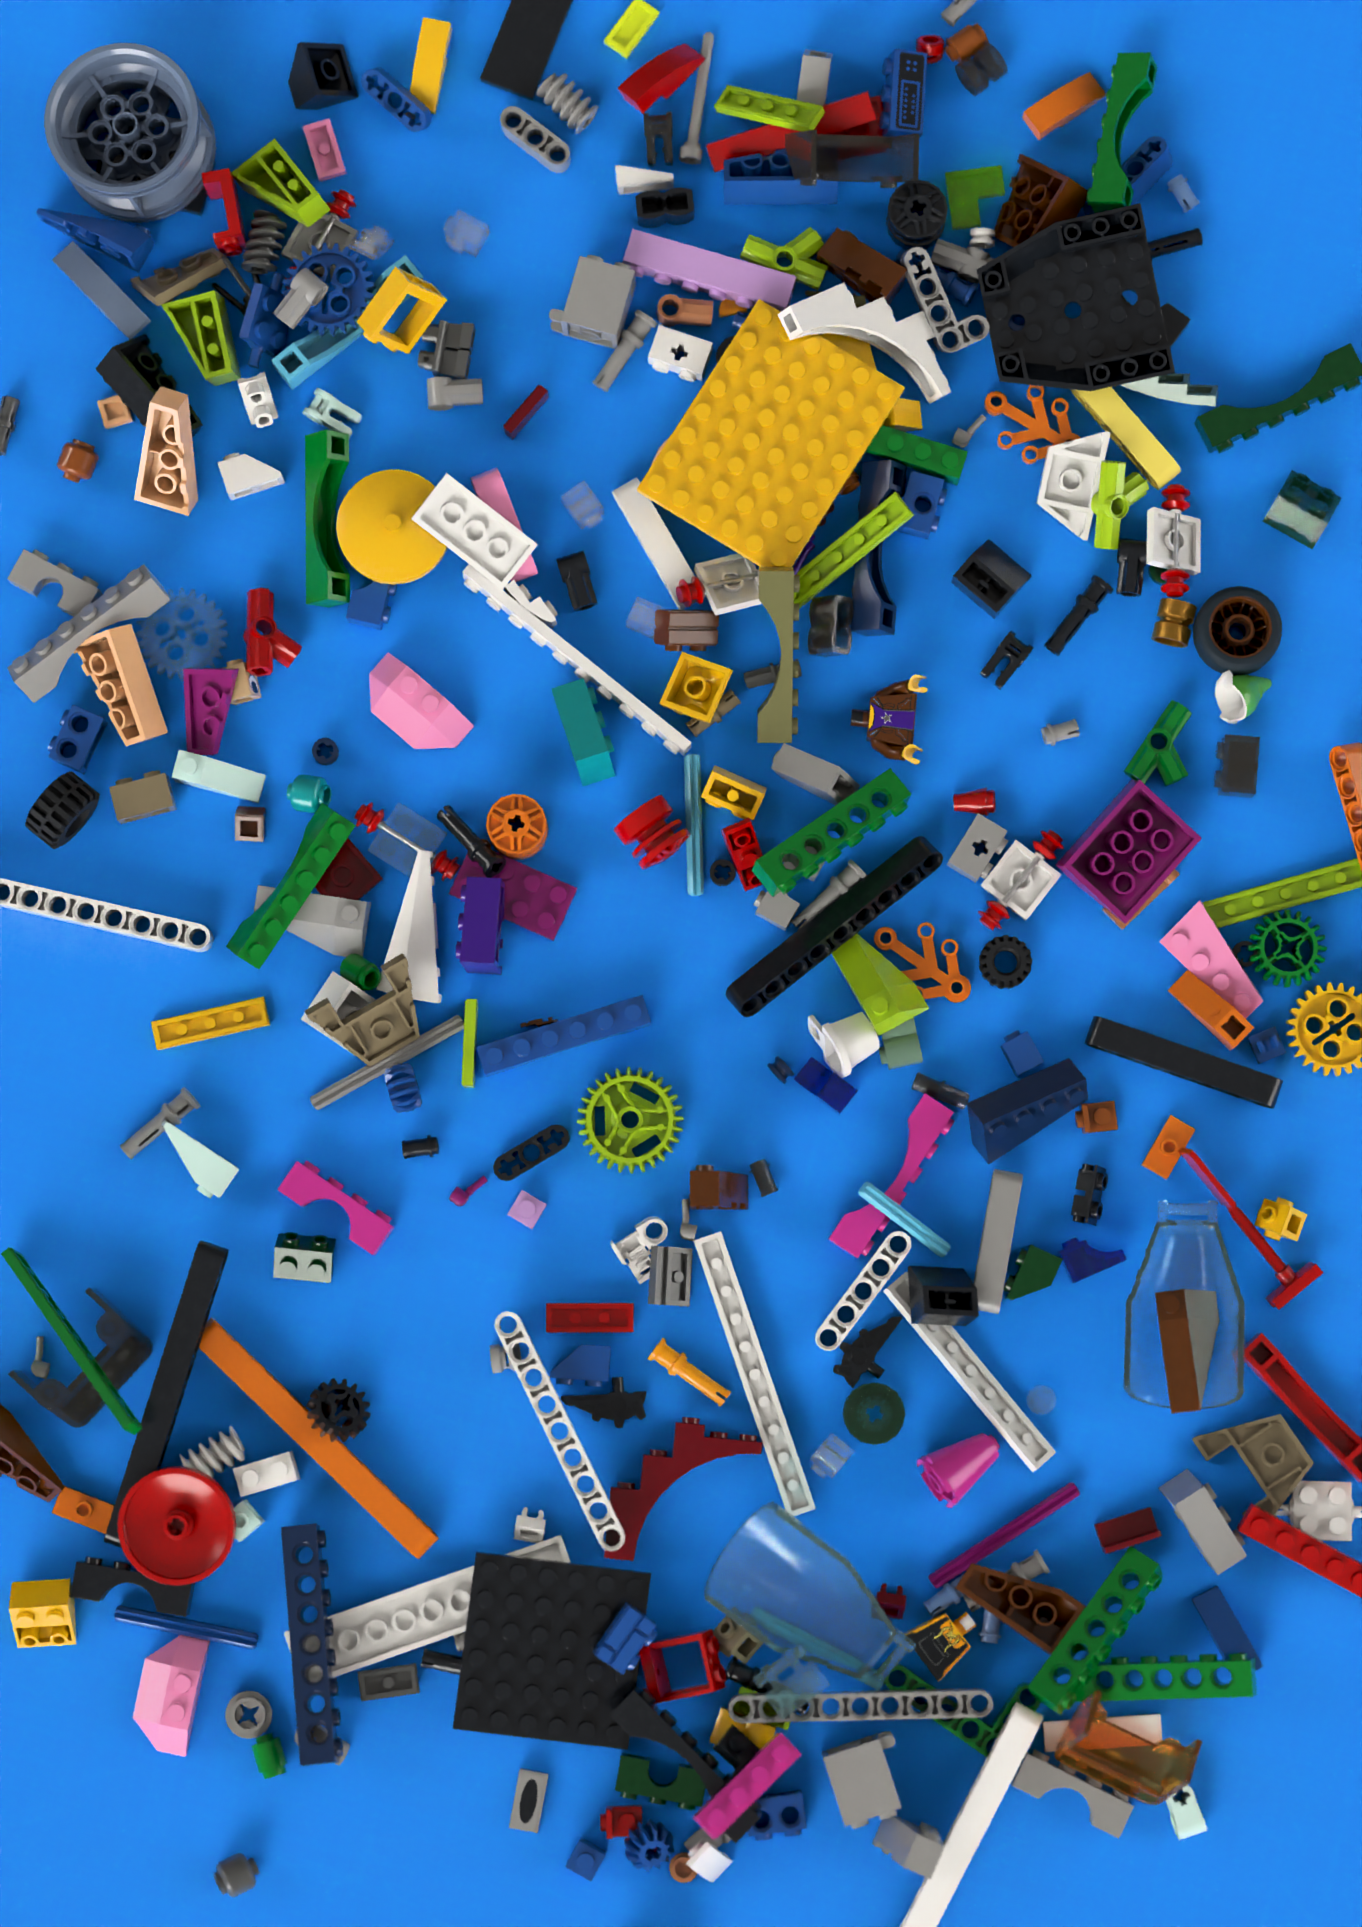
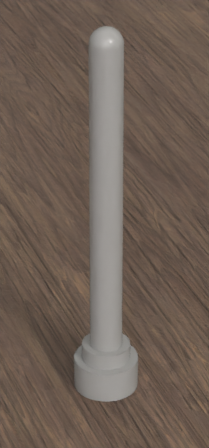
[679,32,714,165]

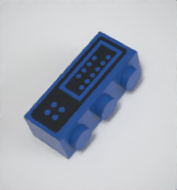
[879,48,927,144]

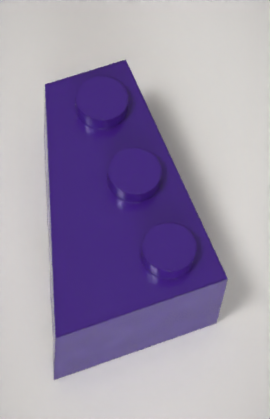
[456,876,505,975]

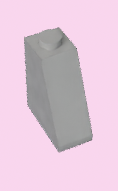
[797,49,833,106]
[771,743,860,805]

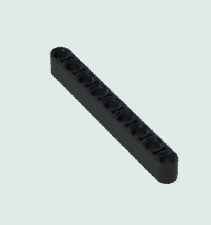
[725,836,943,1017]

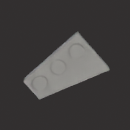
[1158,1469,1247,1575]

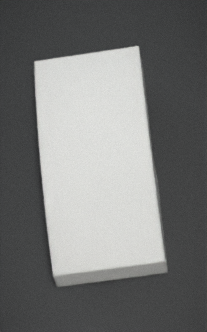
[505,580,558,628]
[686,1841,733,1883]

